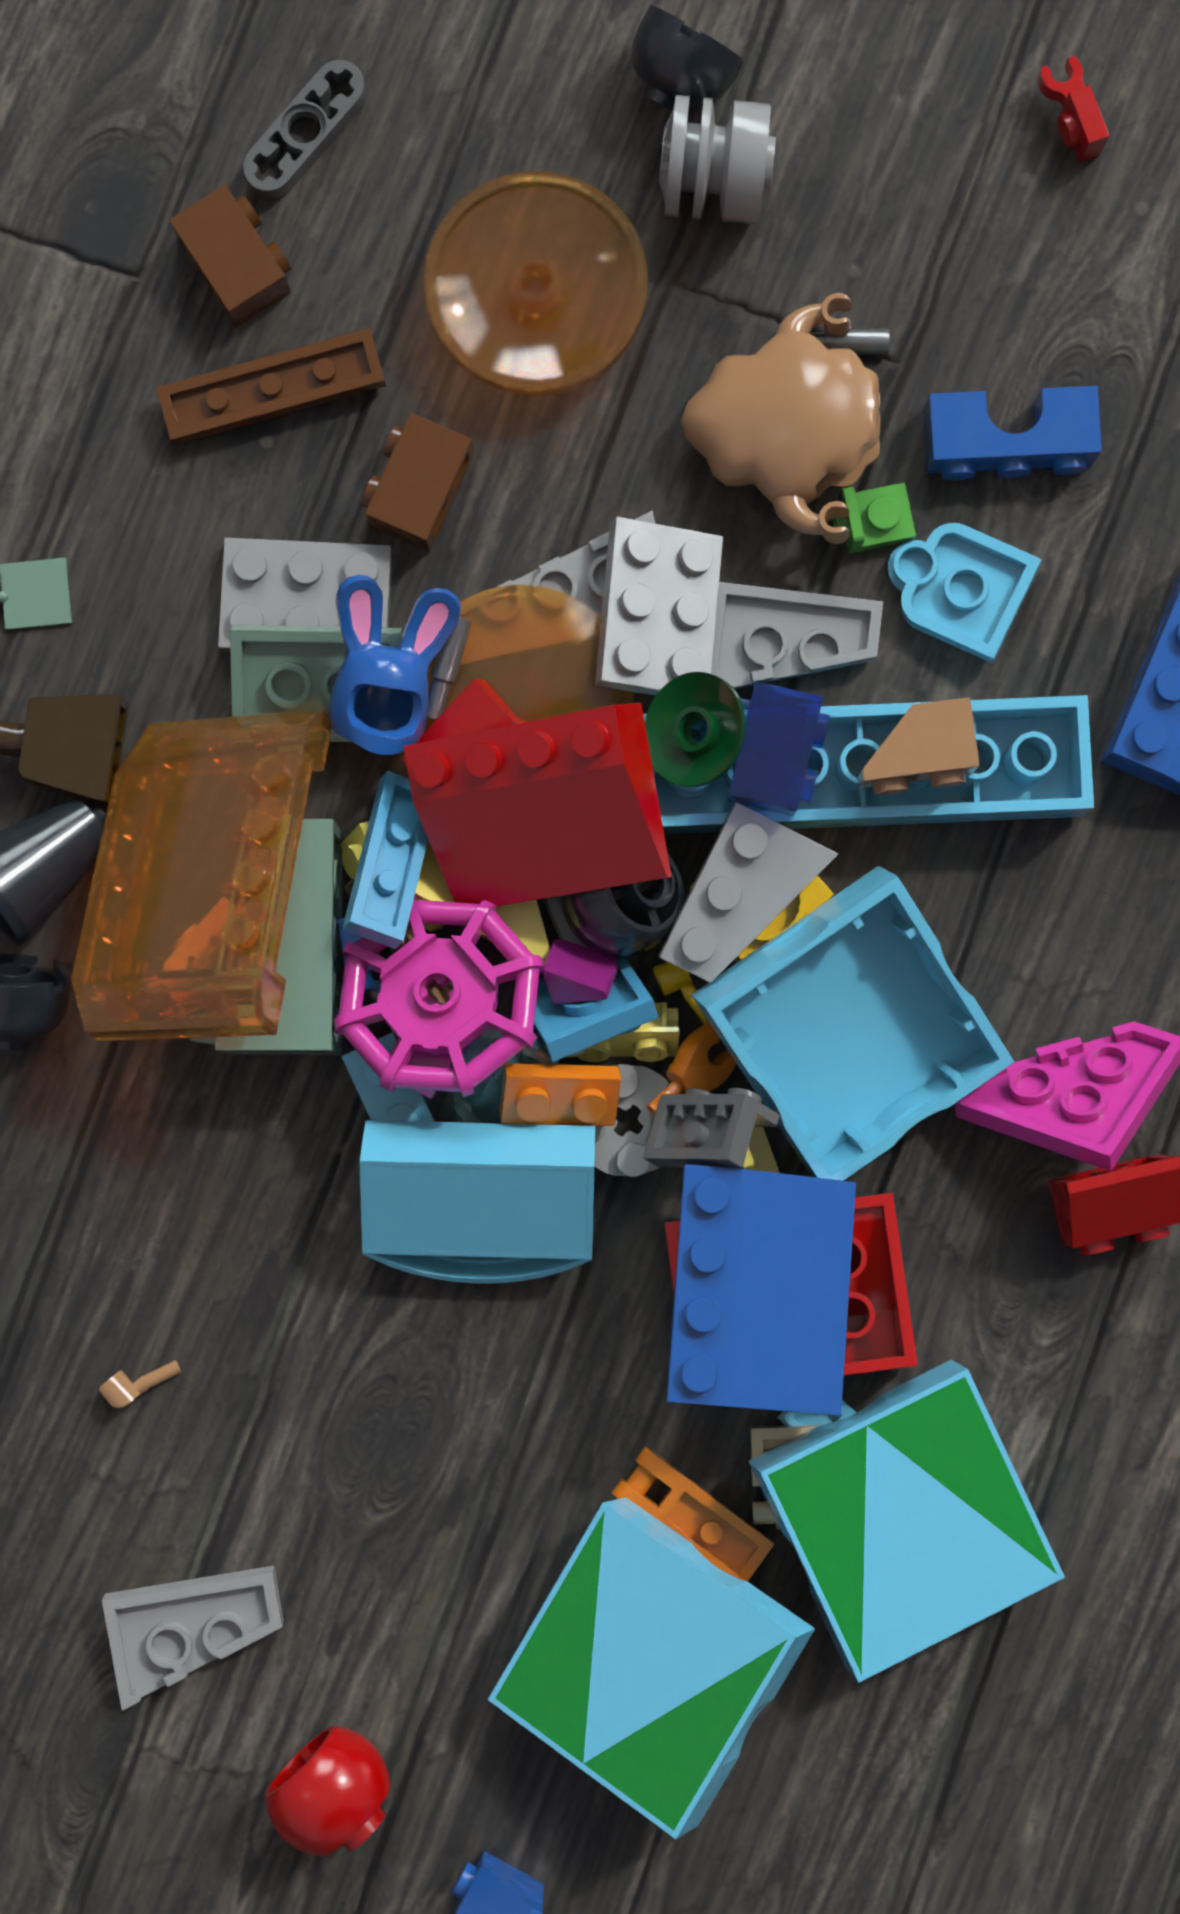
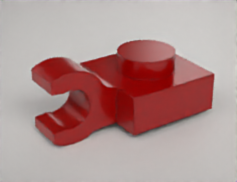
[1038,56,1110,163]

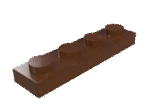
[156,328,386,446]

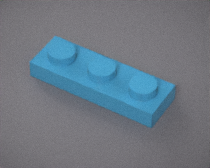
[342,771,428,949]

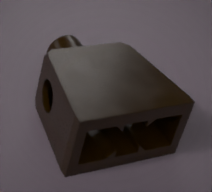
[0,694,129,808]

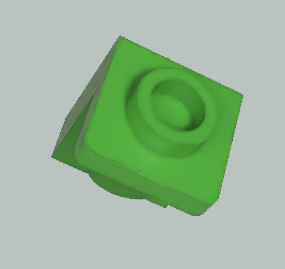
[832,483,916,554]

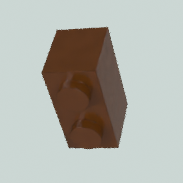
[169,184,292,328]
[361,412,474,552]

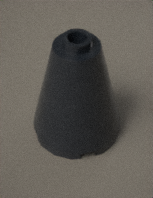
[0,798,112,947]

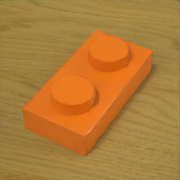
[499,1063,621,1126]

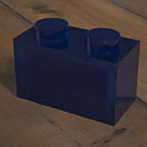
[727,681,830,816]

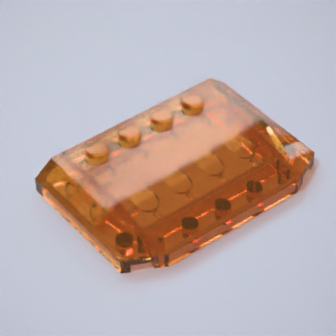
[71,709,332,1041]

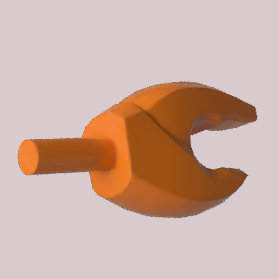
[647,1022,736,1116]

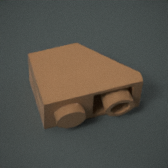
[857,697,980,795]

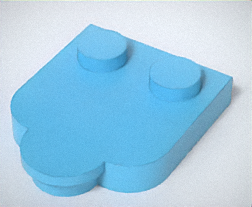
[888,523,1042,664]

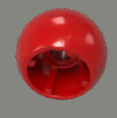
[264,1726,391,1857]

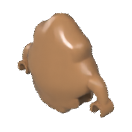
[680,293,881,544]

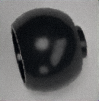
[560,854,684,957]

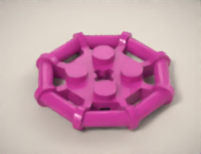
[333,896,545,1097]

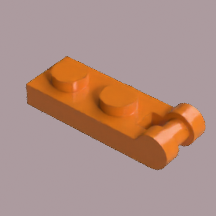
[612,1446,775,1582]

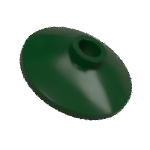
[645,672,746,787]

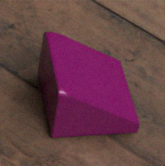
[543,939,619,1004]

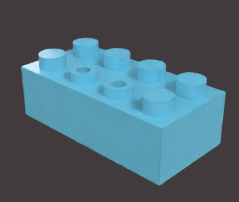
[360,1120,595,1284]

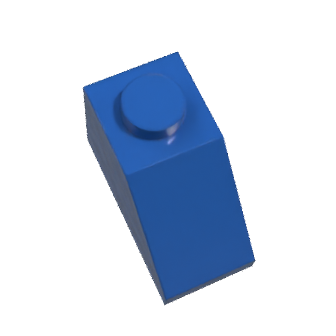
[451,1851,544,1914]

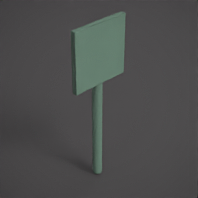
[0,557,72,630]

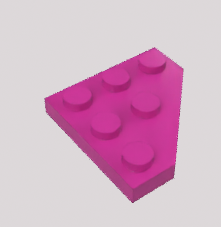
[955,1021,1180,1171]

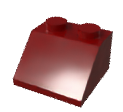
[1047,1154,1180,1256]

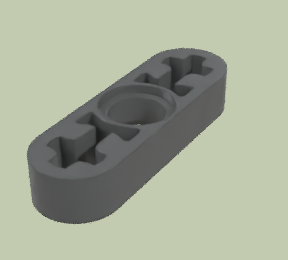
[243,60,366,200]

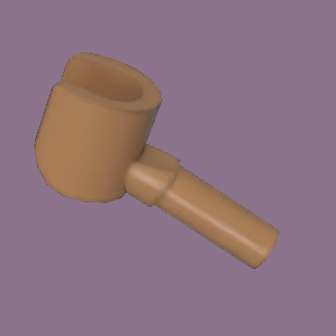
[99,1360,182,1408]

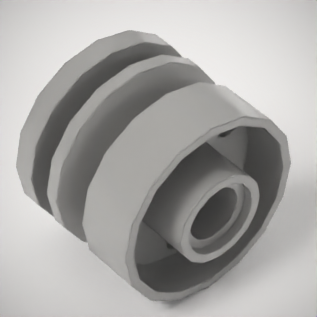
[659,95,776,225]

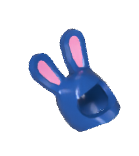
[328,574,462,755]

